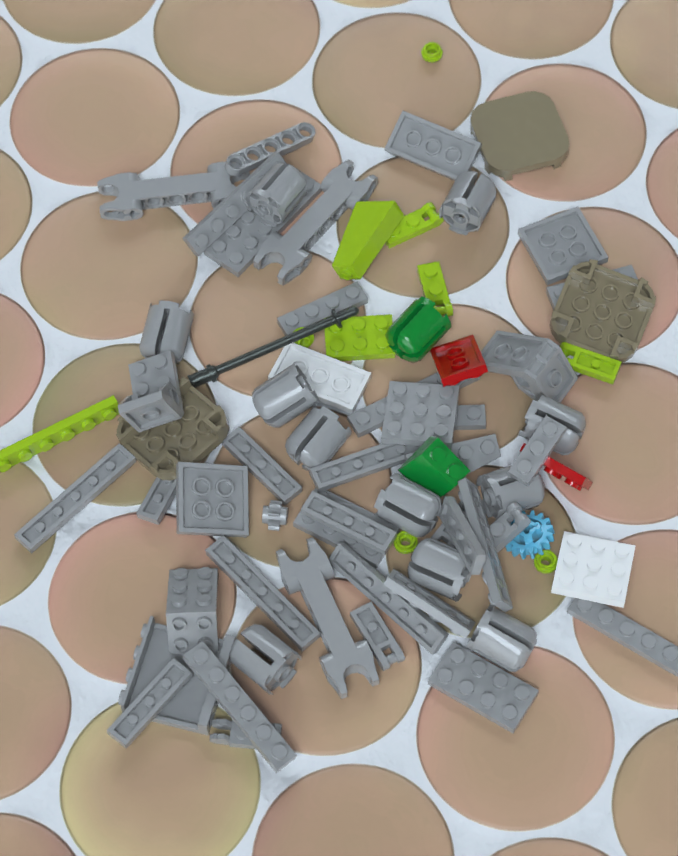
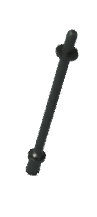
[188,306,359,388]

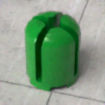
[386,296,452,363]

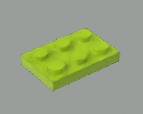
[324,314,395,361]

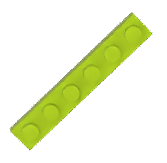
[0,395,119,473]

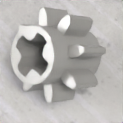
[262,500,288,531]

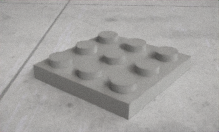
[518,206,608,285]
[381,381,460,448]
[176,462,249,538]

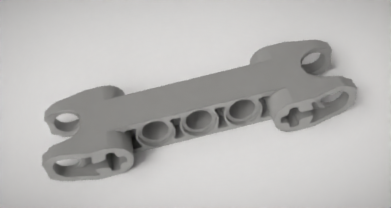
[253,160,378,286]
[97,161,250,221]
[276,537,379,699]

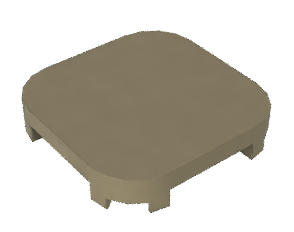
[470,91,570,181]
[550,259,656,363]
[116,377,229,481]

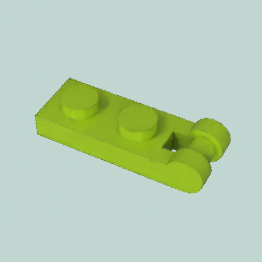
[386,202,444,249]
[417,261,453,317]
[560,342,622,384]

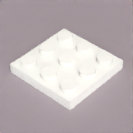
[551,531,635,608]

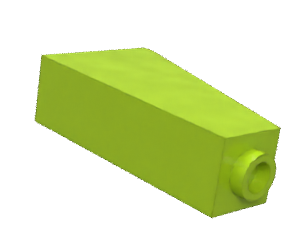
[332,201,404,280]

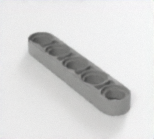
[225,122,315,176]

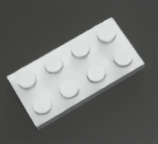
[268,343,371,414]

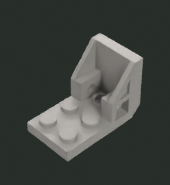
[481,330,578,403]
[118,350,184,432]

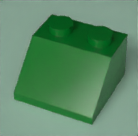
[398,436,470,497]

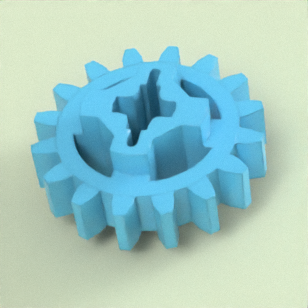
[505,510,554,560]

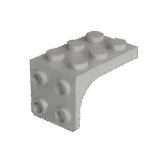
[166,567,218,654]

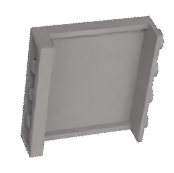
[118,616,236,736]

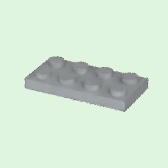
[384,111,482,181]
[293,487,400,569]
[428,642,539,734]

